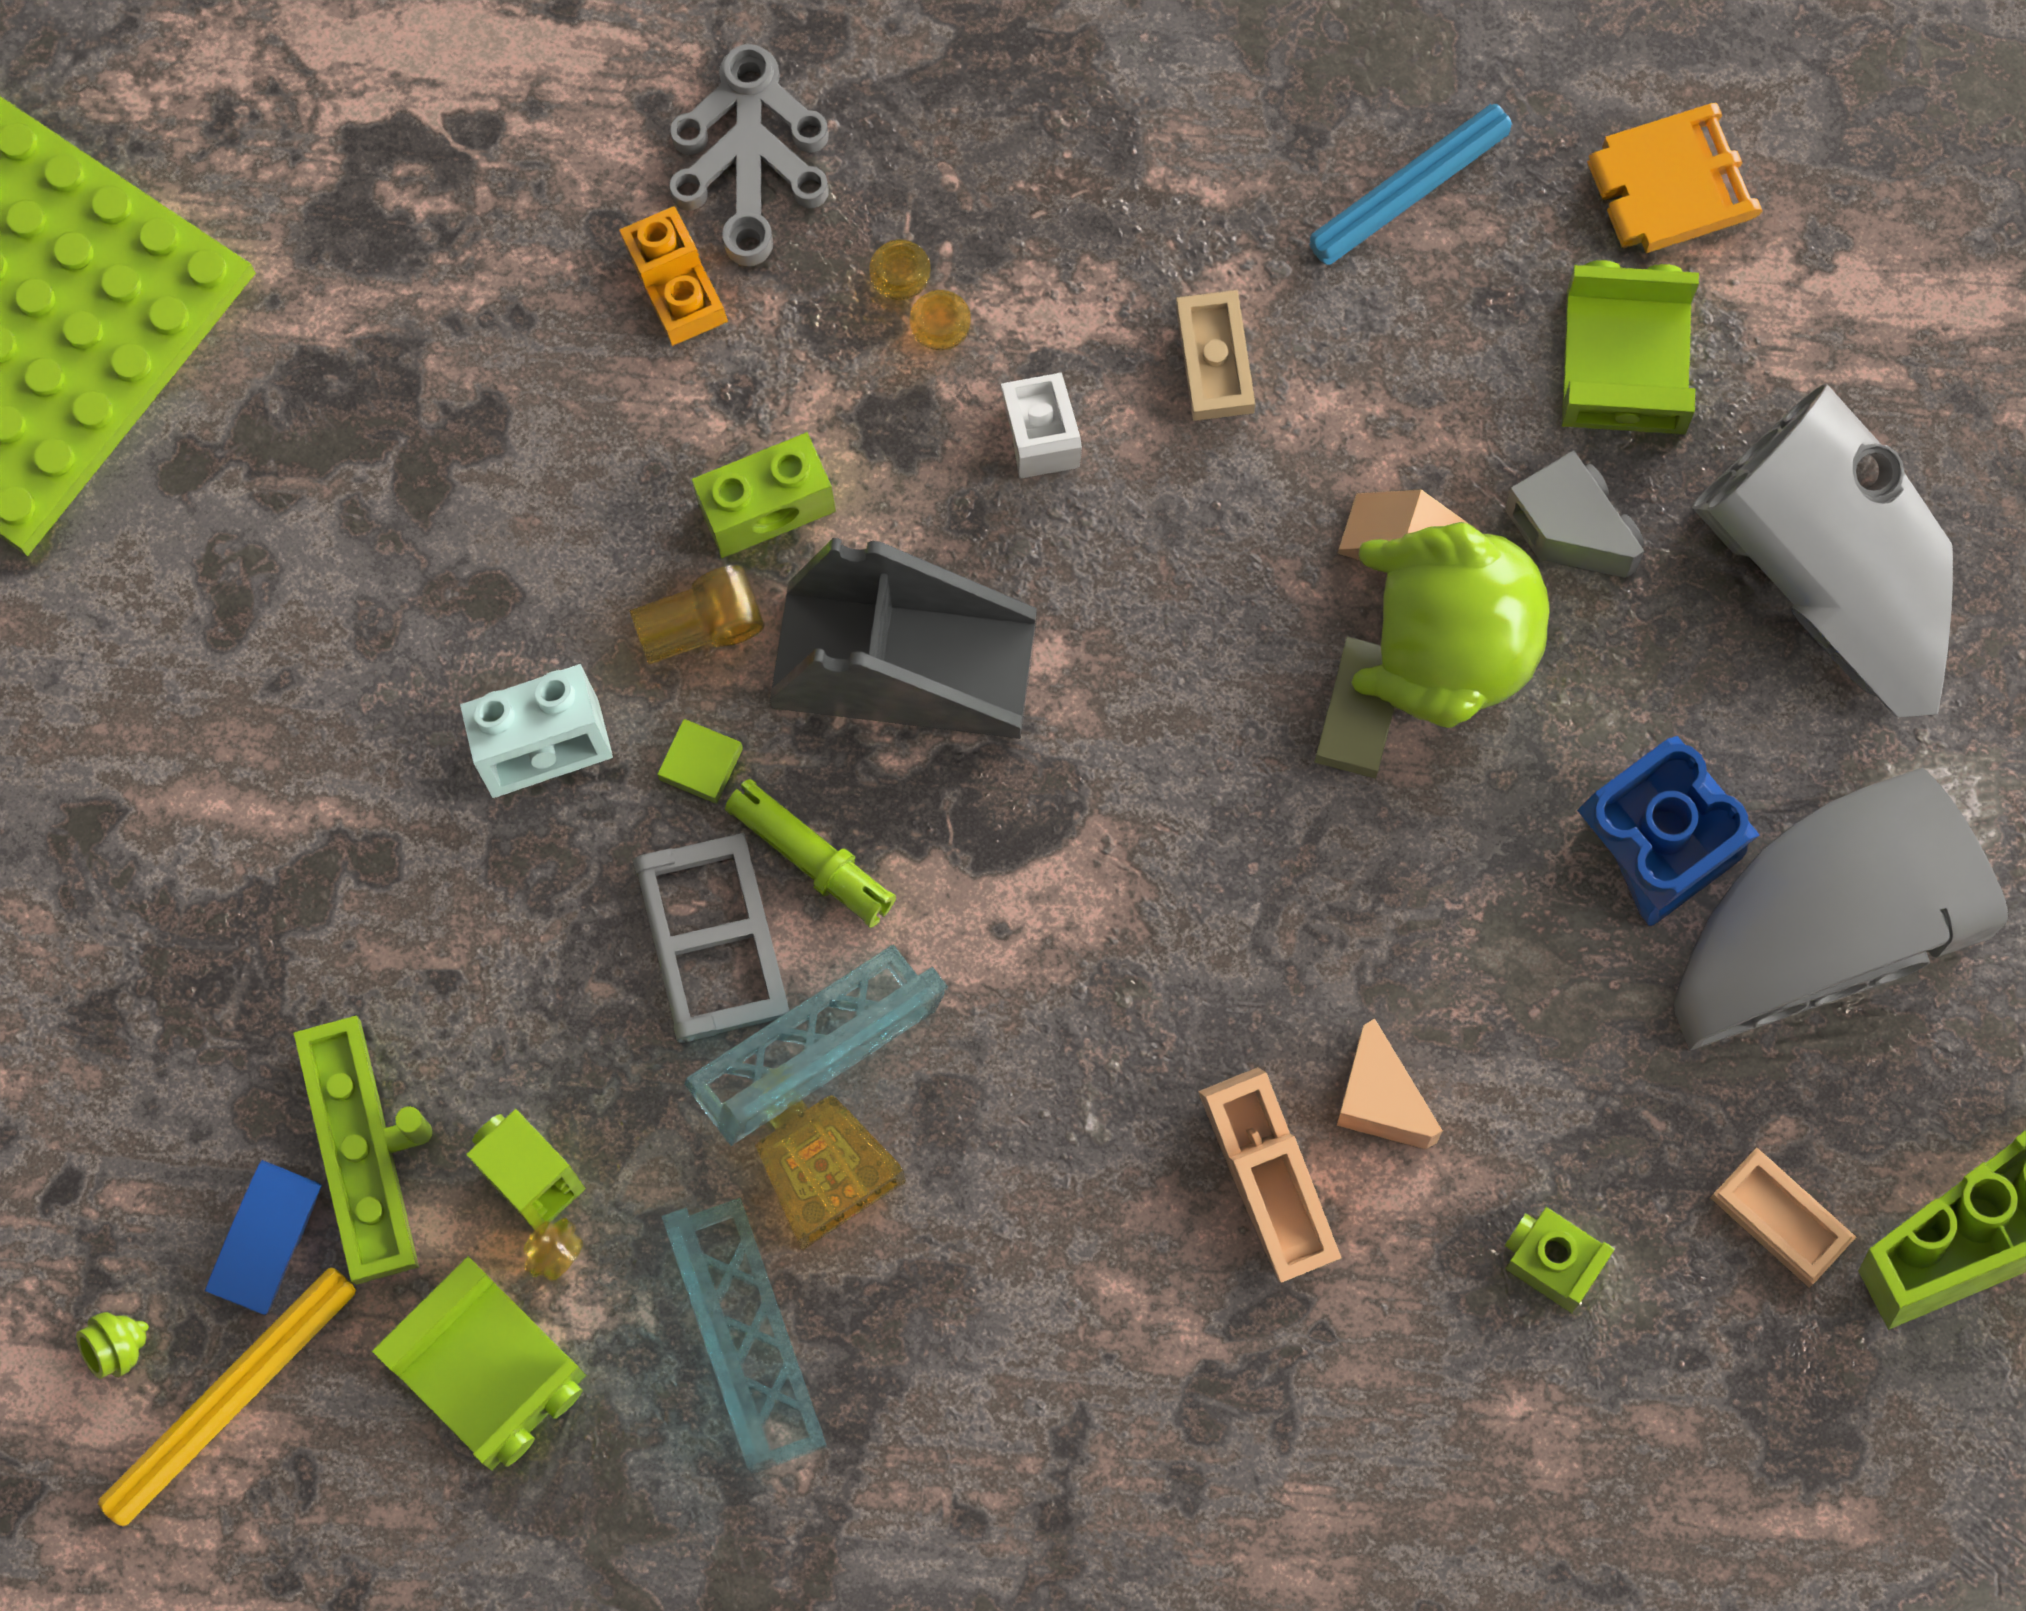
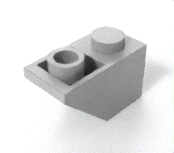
[1504,450,1644,578]

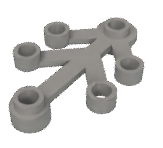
[670,44,829,266]

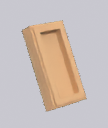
[1710,1147,1856,1288]

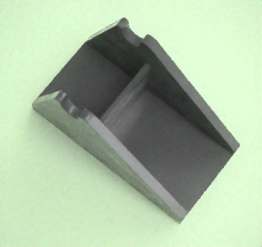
[770,538,1037,739]

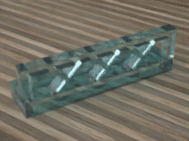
[684,944,948,1146]
[661,1198,827,1474]

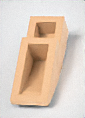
[1198,1067,1341,1283]

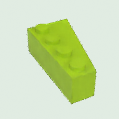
[1858,1130,2026,1330]

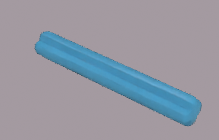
[1309,104,1512,265]

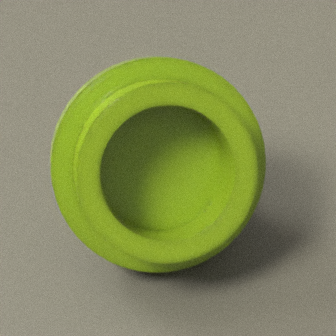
[76,1312,149,1379]

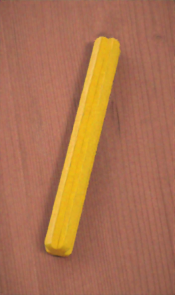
[98,1267,356,1527]

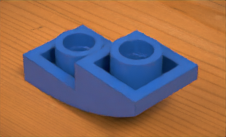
[205,1160,323,1316]

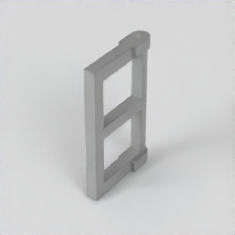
[632,833,790,1043]

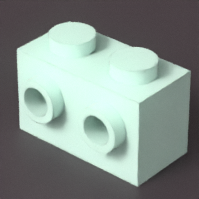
[460,664,613,798]

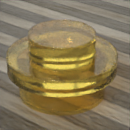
[869,239,931,300]
[910,290,971,351]
[523,1218,584,1282]

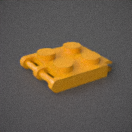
[1587,103,1762,253]

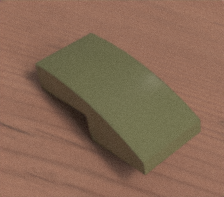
[1314,636,1395,779]

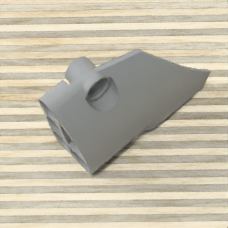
[1692,383,1953,718]

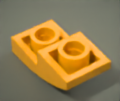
[619,206,728,346]

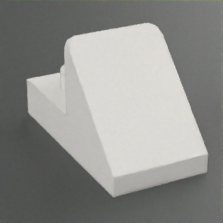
[1001,373,1082,478]

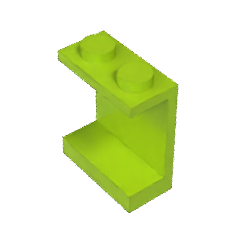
[1562,260,1699,435]
[372,1256,587,1470]

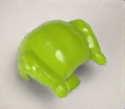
[1352,522,1550,728]

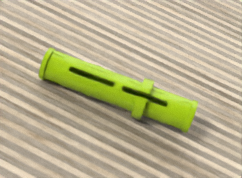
[725,779,896,928]

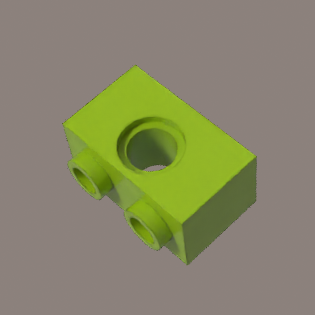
[691,432,836,558]

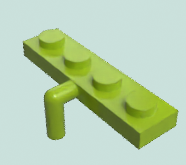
[293,1016,432,1285]

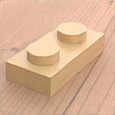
[1176,290,1255,421]

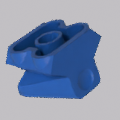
[1577,736,1760,926]

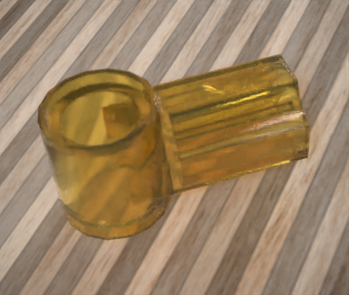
[629,565,765,665]

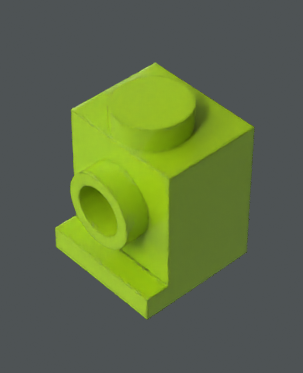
[1504,1207,1615,1313]

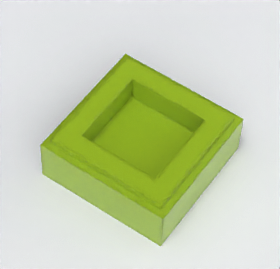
[657,719,743,804]

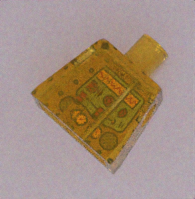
[755,1082,906,1250]

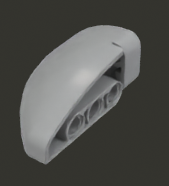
[1674,768,2008,1051]

